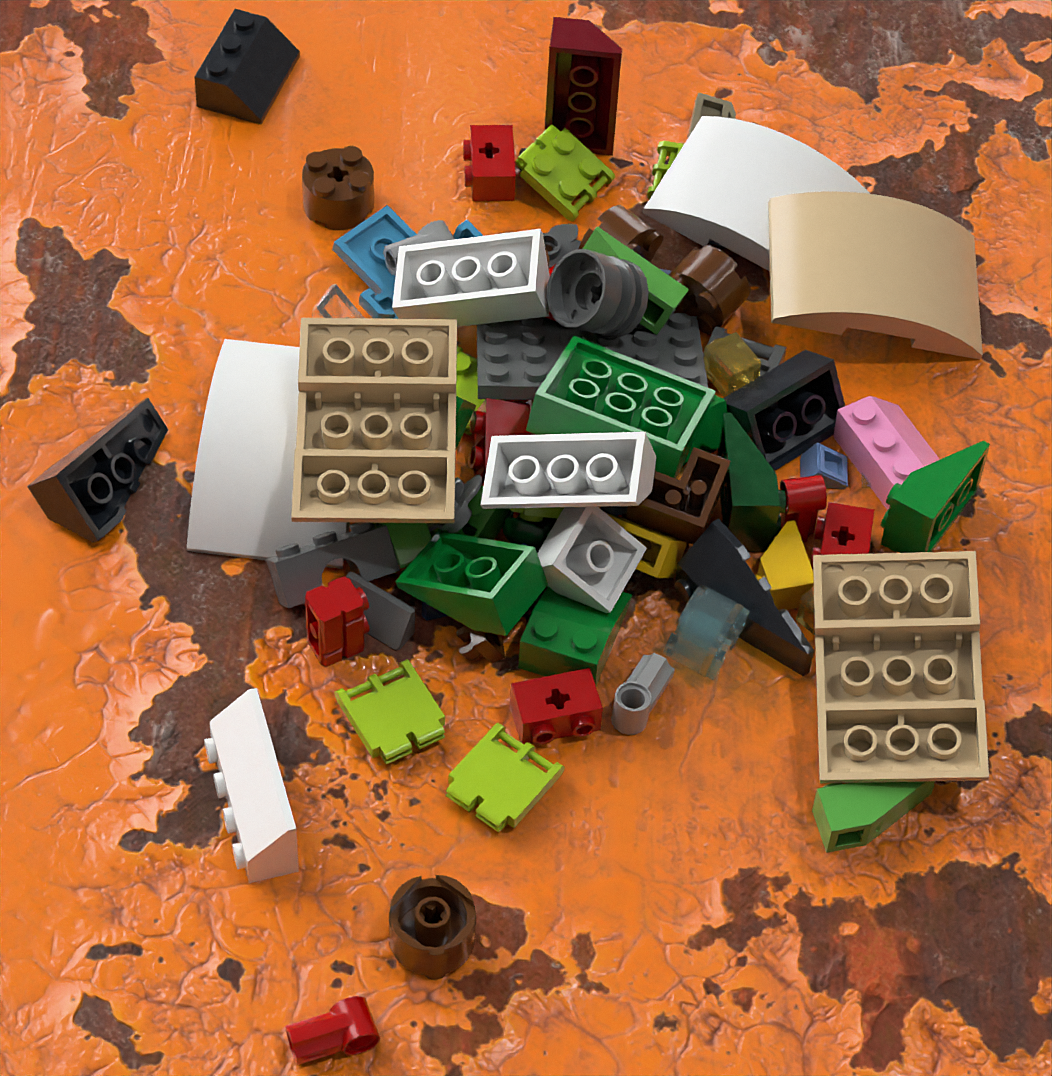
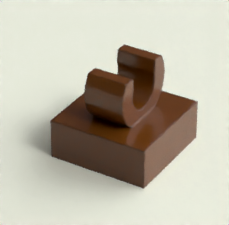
[456,626,506,663]

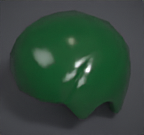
[502,510,557,551]

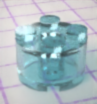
[663,584,751,680]

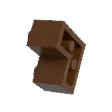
[626,447,731,544]

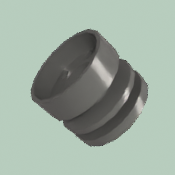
[547,249,649,338]

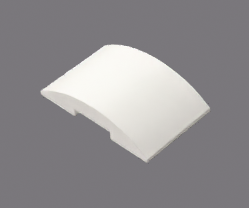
[642,116,870,282]
[187,339,350,569]

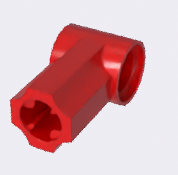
[780,475,827,543]
[285,996,380,1065]

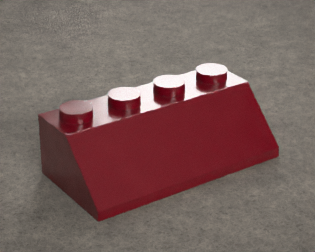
[544,17,622,156]

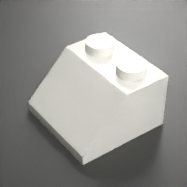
[537,507,647,613]

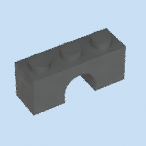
[266,522,400,608]

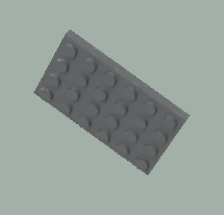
[476,313,708,400]

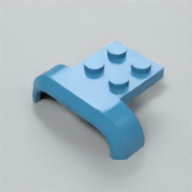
[332,205,484,319]

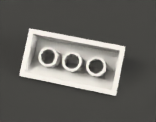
[392,229,550,327]
[480,432,656,509]
[204,688,299,883]

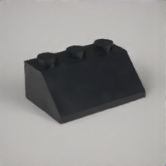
[194,9,300,125]
[722,350,845,471]

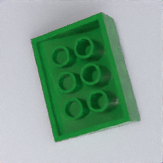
[526,336,716,479]

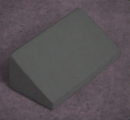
[346,572,415,651]

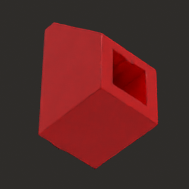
[469,398,530,483]

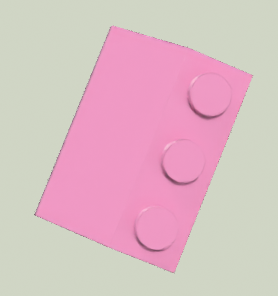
[834,396,940,510]

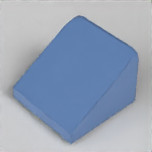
[800,442,848,489]

